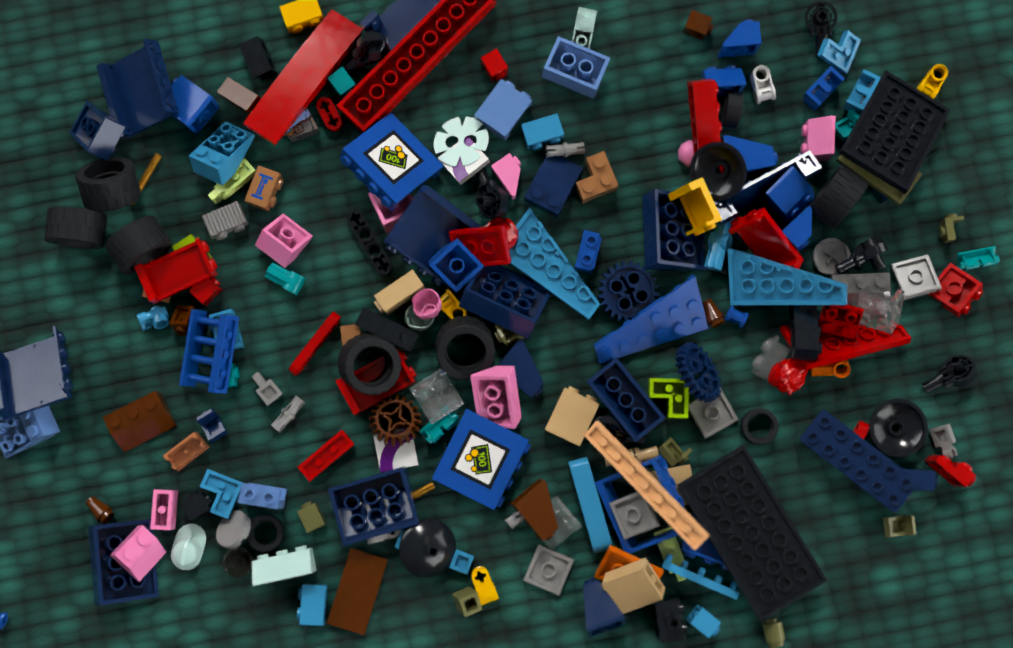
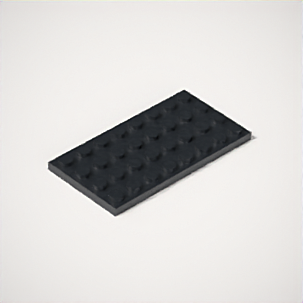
[676,444,828,622]

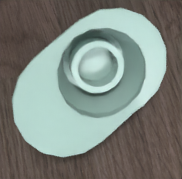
[171,524,206,570]

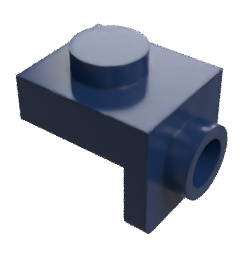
[196,409,228,444]

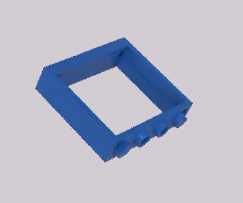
[595,455,685,554]

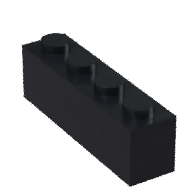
[789,305,822,361]

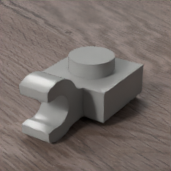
[251,372,283,406]
[929,423,957,459]

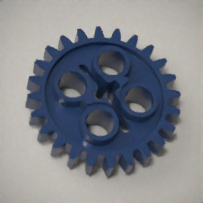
[597,260,659,323]
[674,342,722,403]

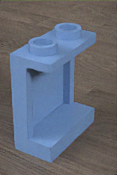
[474,79,532,141]
[238,483,288,509]

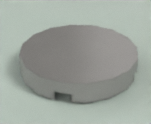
[812,238,850,276]
[216,510,251,549]

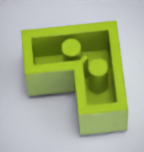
[647,378,689,419]

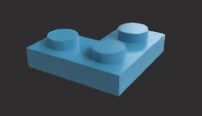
[817,31,861,74]
[200,469,243,520]

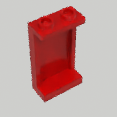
[728,208,804,269]
[134,237,218,304]
[335,347,417,415]

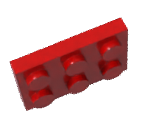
[449,225,512,266]

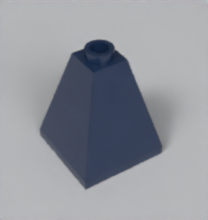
[583,578,626,638]

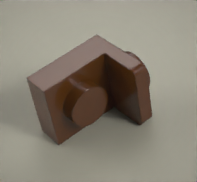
[169,305,196,336]

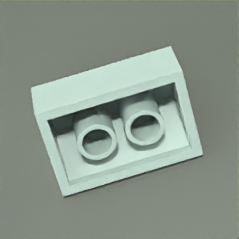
[252,545,317,586]

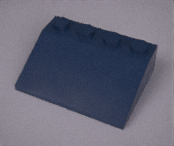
[642,189,706,271]
[459,265,551,339]
[328,466,419,546]
[88,519,159,605]

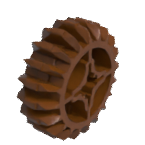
[369,395,422,447]

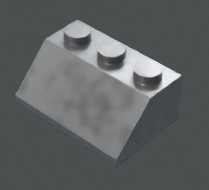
[828,273,891,314]

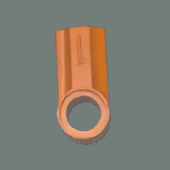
[811,359,851,378]

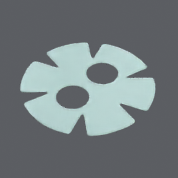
[434,117,489,166]

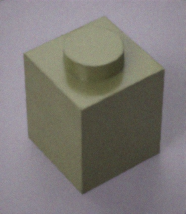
[297,501,327,533]
[452,586,483,617]

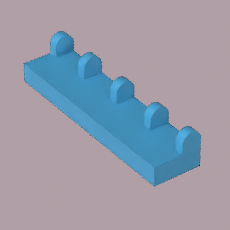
[662,553,739,600]

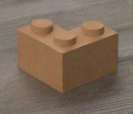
[575,151,619,204]

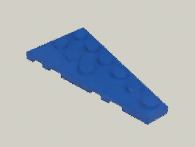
[593,274,709,364]

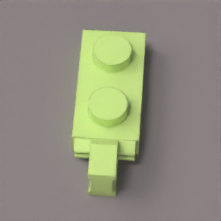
[208,158,256,204]
[653,526,686,582]

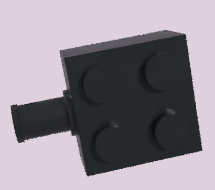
[652,596,687,643]

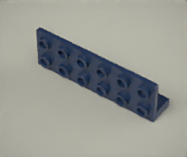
[360,0,441,52]
[713,150,822,225]
[799,409,919,513]

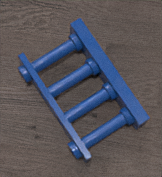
[179,309,239,394]

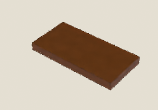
[327,548,388,635]

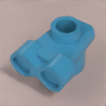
[137,306,169,331]

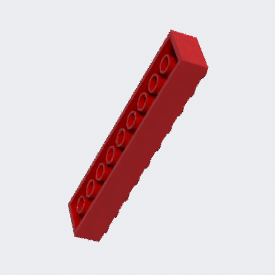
[337,0,496,133]

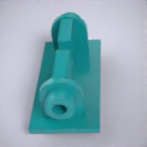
[957,246,1000,271]
[419,406,460,444]

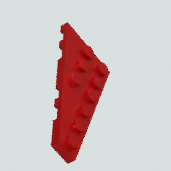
[780,325,911,370]

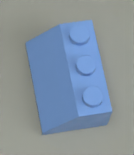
[542,36,610,99]

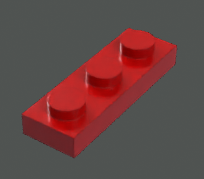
[298,429,355,482]

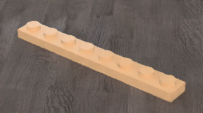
[584,421,710,551]

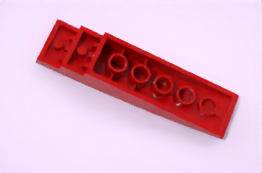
[243,9,363,145]

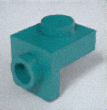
[835,109,860,142]

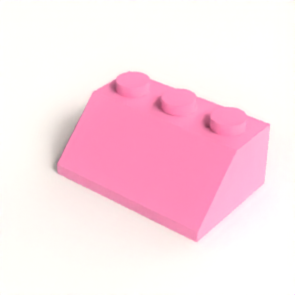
[471,366,522,429]

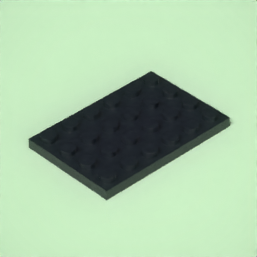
[839,70,950,194]

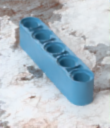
[568,457,613,554]

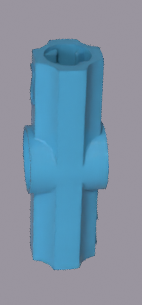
[704,218,735,272]

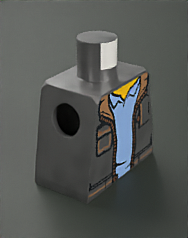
[283,108,320,142]

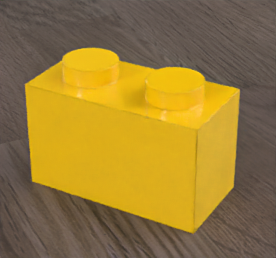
[279,0,324,33]

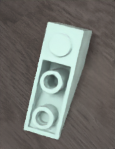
[572,7,597,49]

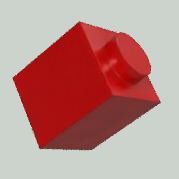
[481,48,508,82]
[189,277,222,306]

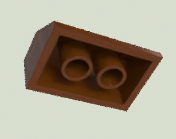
[103,391,177,452]

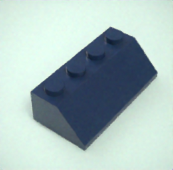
[586,357,665,442]

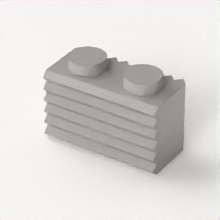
[202,201,248,240]

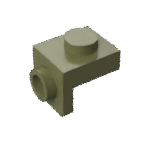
[938,214,964,243]
[494,324,525,347]
[658,437,693,467]
[883,515,916,537]

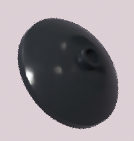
[690,142,747,200]
[869,399,928,457]
[399,519,456,578]

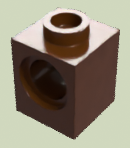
[683,10,714,40]

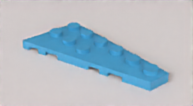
[509,207,600,320]
[727,247,847,305]

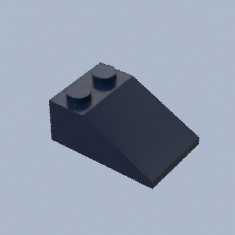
[70,101,125,160]
[524,156,583,218]

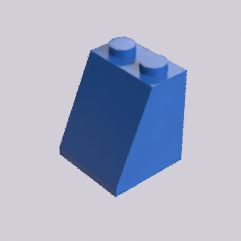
[171,75,220,136]
[721,135,778,177]

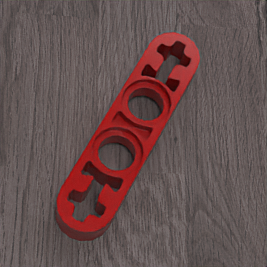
[288,311,342,376]

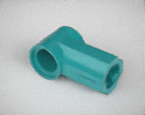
[265,262,306,295]

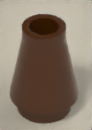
[702,299,725,329]
[86,496,114,524]

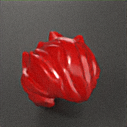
[768,358,808,396]

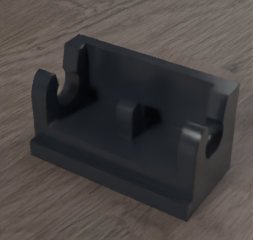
[239,36,277,80]

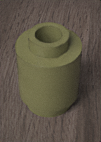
[762,617,786,648]

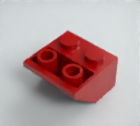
[818,305,864,340]

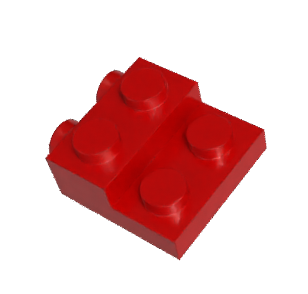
[928,262,983,318]
[924,455,976,487]

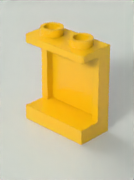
[667,177,722,236]

